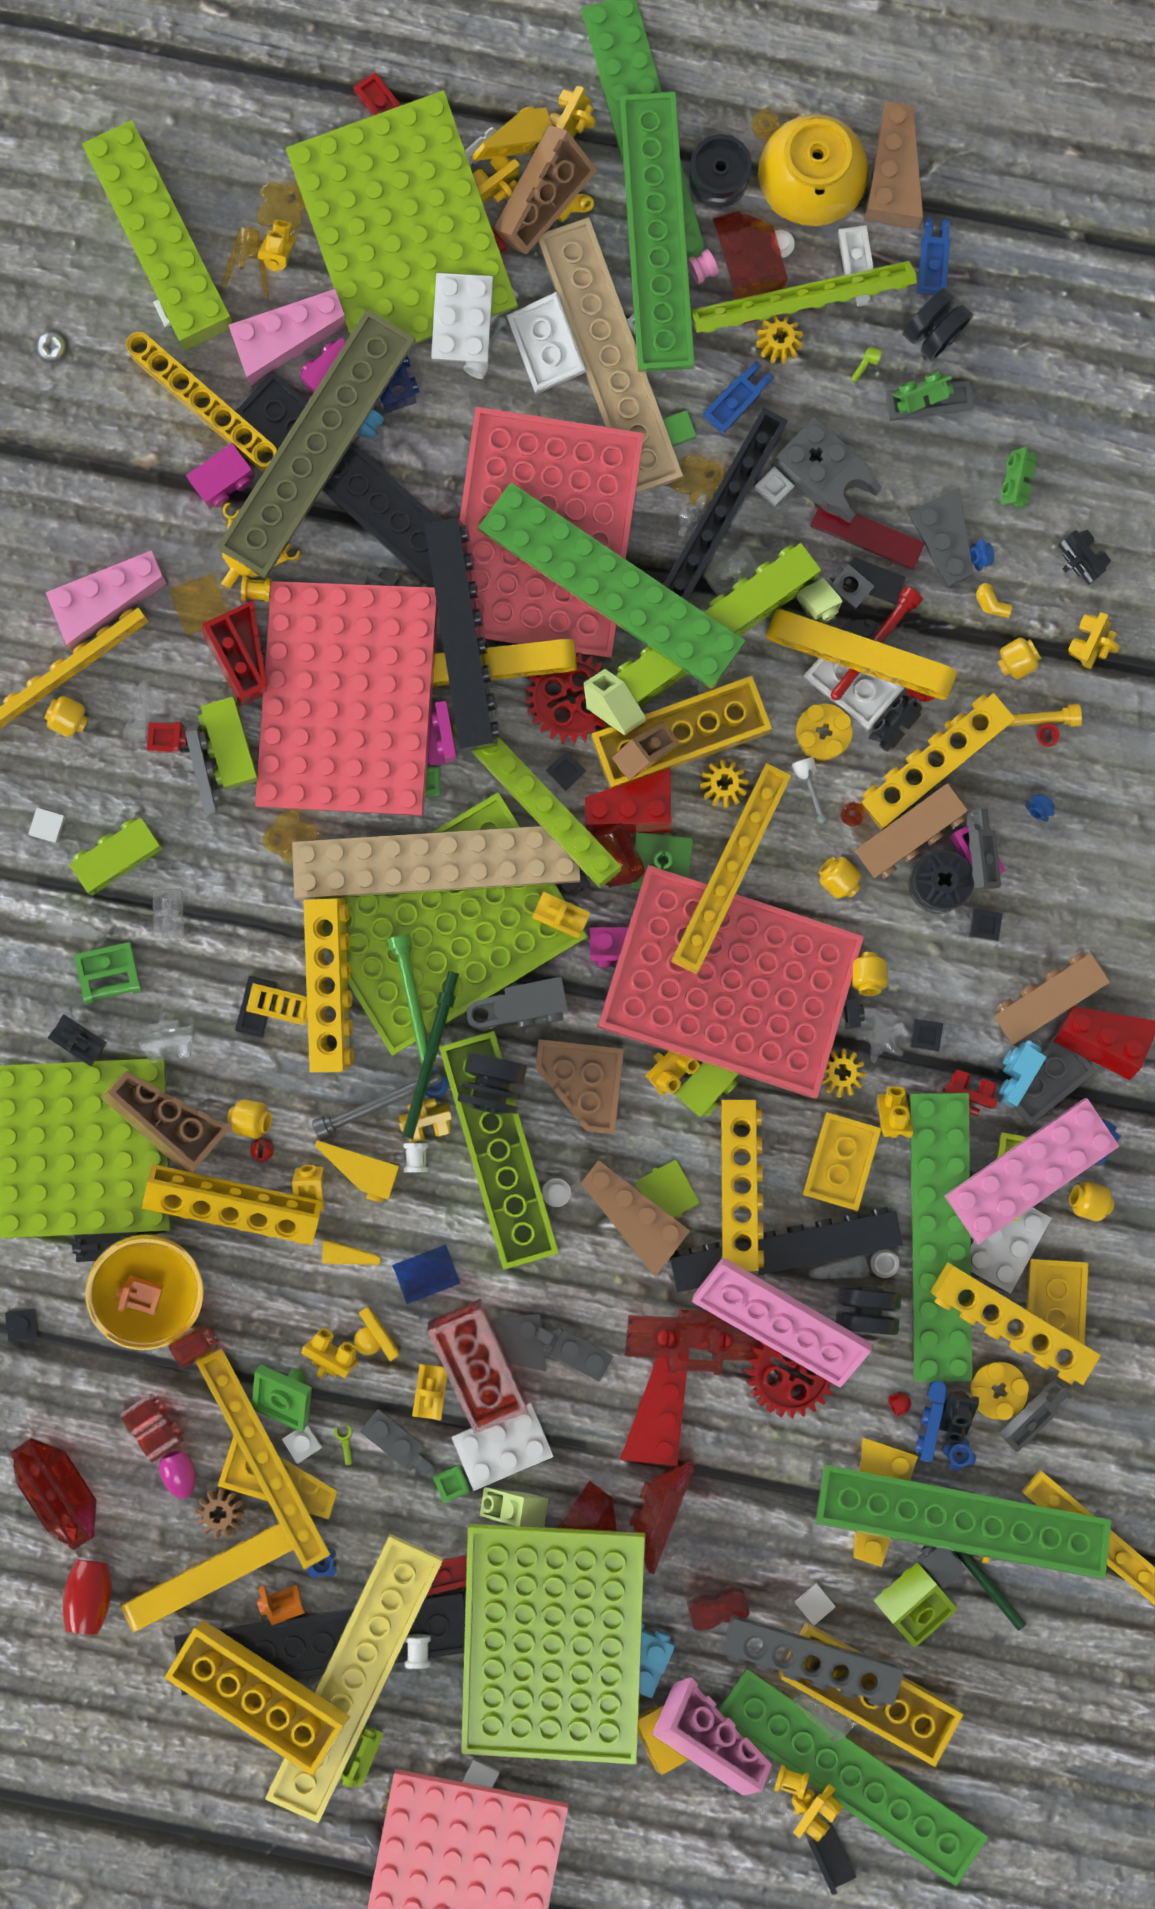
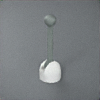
[464,316,507,379]
[792,757,828,825]

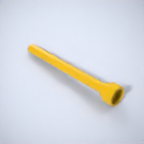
[944,704,1082,731]

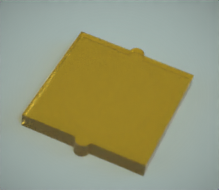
[169,574,227,636]

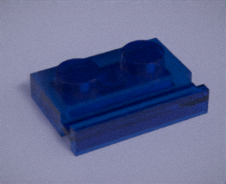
[392,1245,461,1304]

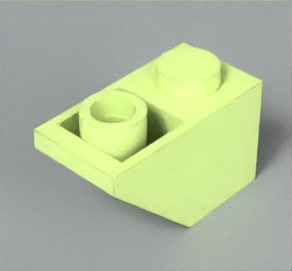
[796,578,843,624]
[584,669,646,735]
[480,1487,548,1528]

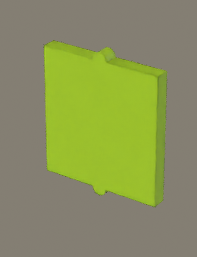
[635,1159,700,1218]

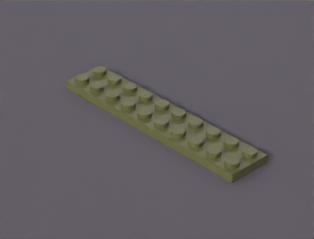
[216,309,416,579]

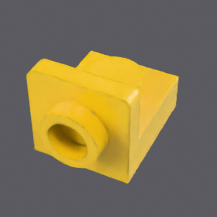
[292,1165,325,1211]

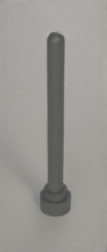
[312,1072,442,1142]

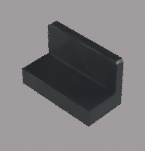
[805,1821,857,1896]

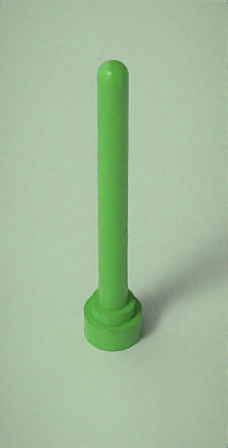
[387,934,428,1065]

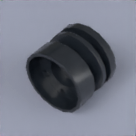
[908,850,974,914]
[457,1052,527,1115]

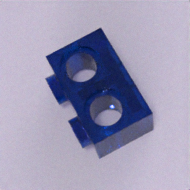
[380,355,420,414]

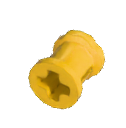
[241,576,272,603]
[774,1764,809,1799]

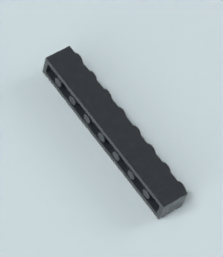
[663,407,788,602]
[424,518,501,752]
[669,1206,903,1293]

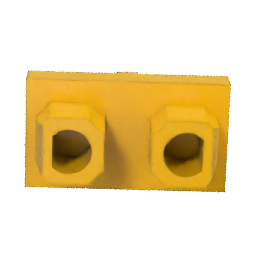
[549,86,596,138]
[473,157,520,203]
[258,220,297,271]
[1068,612,1120,669]
[532,891,590,939]
[645,1051,700,1096]
[877,1087,913,1138]
[399,1098,452,1143]
[301,1328,359,1379]
[412,1364,449,1420]
[791,1784,844,1842]

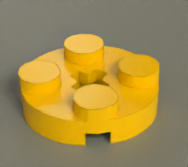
[795,703,853,761]
[970,1362,1029,1420]

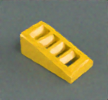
[246,983,308,1025]
[322,1240,382,1265]

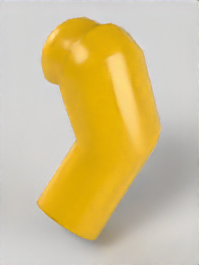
[557,194,594,223]

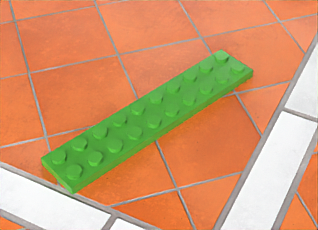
[581,0,705,258]
[619,92,694,372]
[478,483,745,689]
[910,1093,972,1382]
[815,1464,1111,1580]
[718,1667,989,1886]

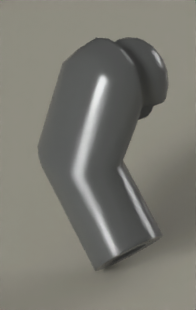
[349,1821,382,1856]

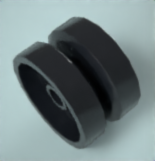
[688,134,752,208]
[902,287,974,361]
[835,1286,902,1335]

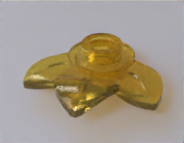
[257,182,305,235]
[671,454,725,510]
[263,809,320,865]

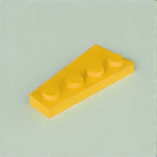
[218,1436,338,1520]
[853,1437,918,1567]

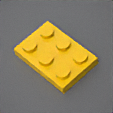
[802,1112,882,1211]
[1027,1259,1088,1347]

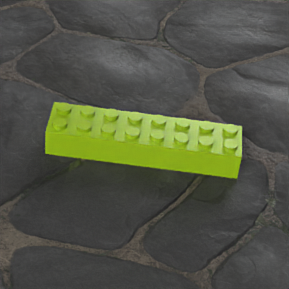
[82,120,232,351]
[616,543,821,708]
[439,1031,559,1270]

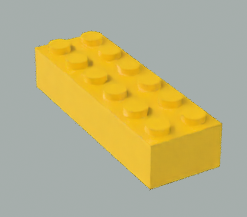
[591,676,772,789]
[164,1620,350,1776]
[778,1621,963,1767]

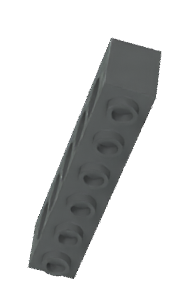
[722,1614,904,1707]

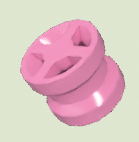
[687,249,719,284]

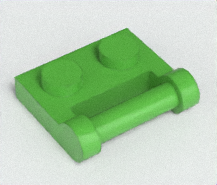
[74,942,142,1005]

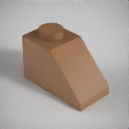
[612,722,680,780]

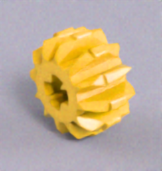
[756,315,803,364]
[700,760,748,809]
[821,1049,866,1097]

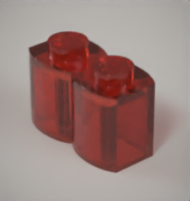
[590,823,645,888]
[168,1324,220,1369]
[120,1393,184,1463]
[687,1587,750,1631]

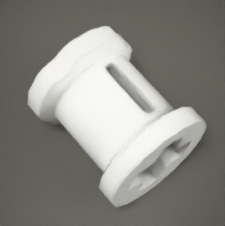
[403,1143,429,1172]
[405,1634,431,1669]

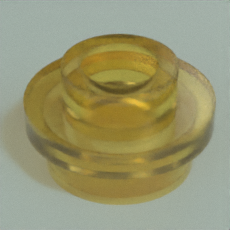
[751,110,779,139]

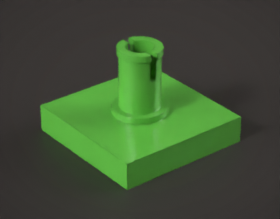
[631,832,693,891]
[252,1364,312,1432]

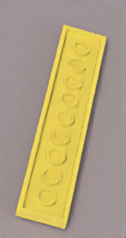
[265,1534,443,1823]

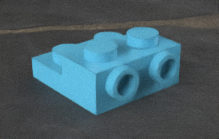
[998,1040,1046,1108]
[639,1624,675,1699]

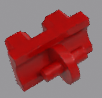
[942,1070,997,1117]

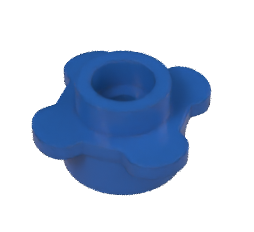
[970,539,994,571]
[1025,794,1055,822]
[942,1438,976,1471]
[308,1548,337,1578]

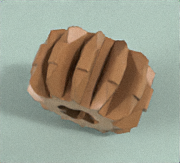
[194,1488,245,1539]

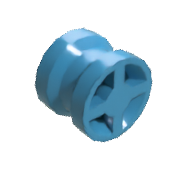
[358,410,384,440]

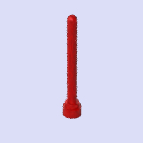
[831,586,923,701]

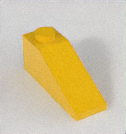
[472,106,552,161]
[315,1140,401,1203]

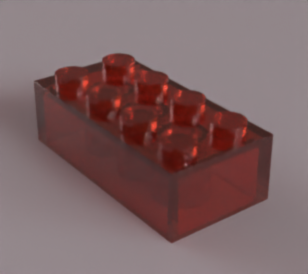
[427,1299,528,1434]

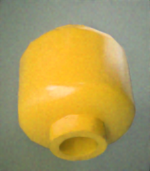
[997,637,1042,680]
[44,696,89,738]
[819,857,861,899]
[851,952,888,996]
[227,1099,272,1139]
[1069,1181,1114,1222]

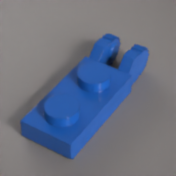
[917,217,951,295]
[702,361,774,435]
[915,1380,947,1462]

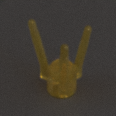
[221,227,269,298]

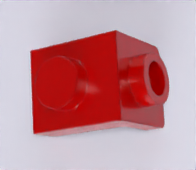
[147,722,188,754]

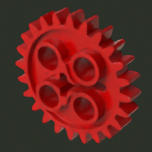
[525,653,606,745]
[744,1341,834,1419]

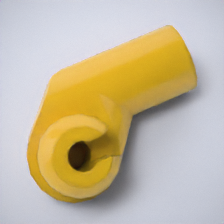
[976,583,1012,618]

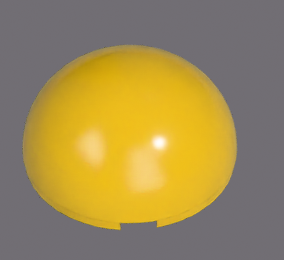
[85,1235,204,1350]

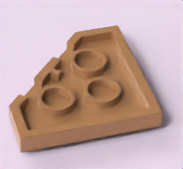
[536,1039,624,1134]

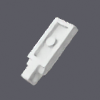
[838,225,874,306]

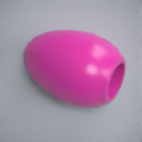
[159,1450,196,1499]

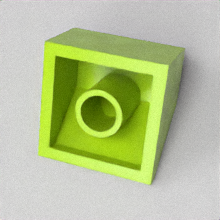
[874,1562,958,1648]

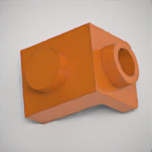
[115,1275,164,1315]
[257,1584,305,1625]

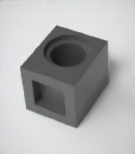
[829,565,875,609]
[917,1545,966,1589]

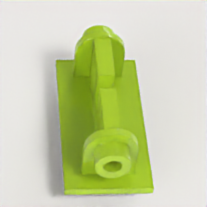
[340,1725,384,1788]

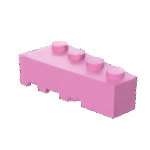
[229,289,347,387]
[46,550,167,651]
[652,1677,772,1796]

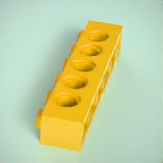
[860,693,1015,830]
[304,898,354,1072]
[721,1100,764,1276]
[142,1164,322,1245]
[930,1262,1101,1385]

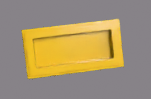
[354,1306,400,1361]

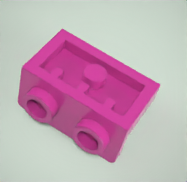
[428,701,457,766]
[590,927,628,968]

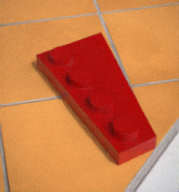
[620,1347,689,1466]

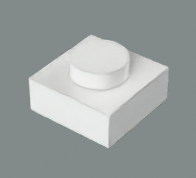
[282,1424,323,1464]

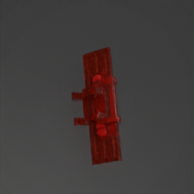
[624,1309,761,1375]

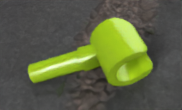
[850,347,882,383]
[334,1424,353,1465]

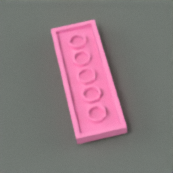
[944,1098,1119,1245]
[692,1257,873,1388]

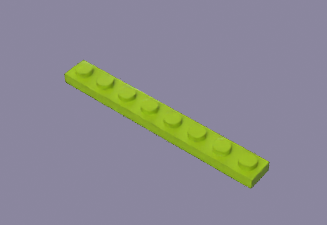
[691,261,917,333]
[451,724,622,888]

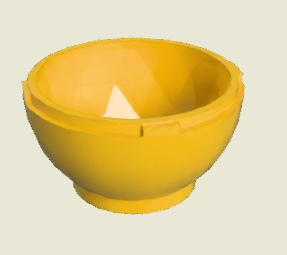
[758,114,869,226]

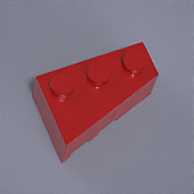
[202,600,267,707]
[585,768,672,834]
[1053,1006,1155,1080]

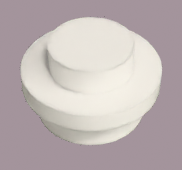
[766,230,795,258]
[542,1178,571,1207]
[870,1249,899,1278]

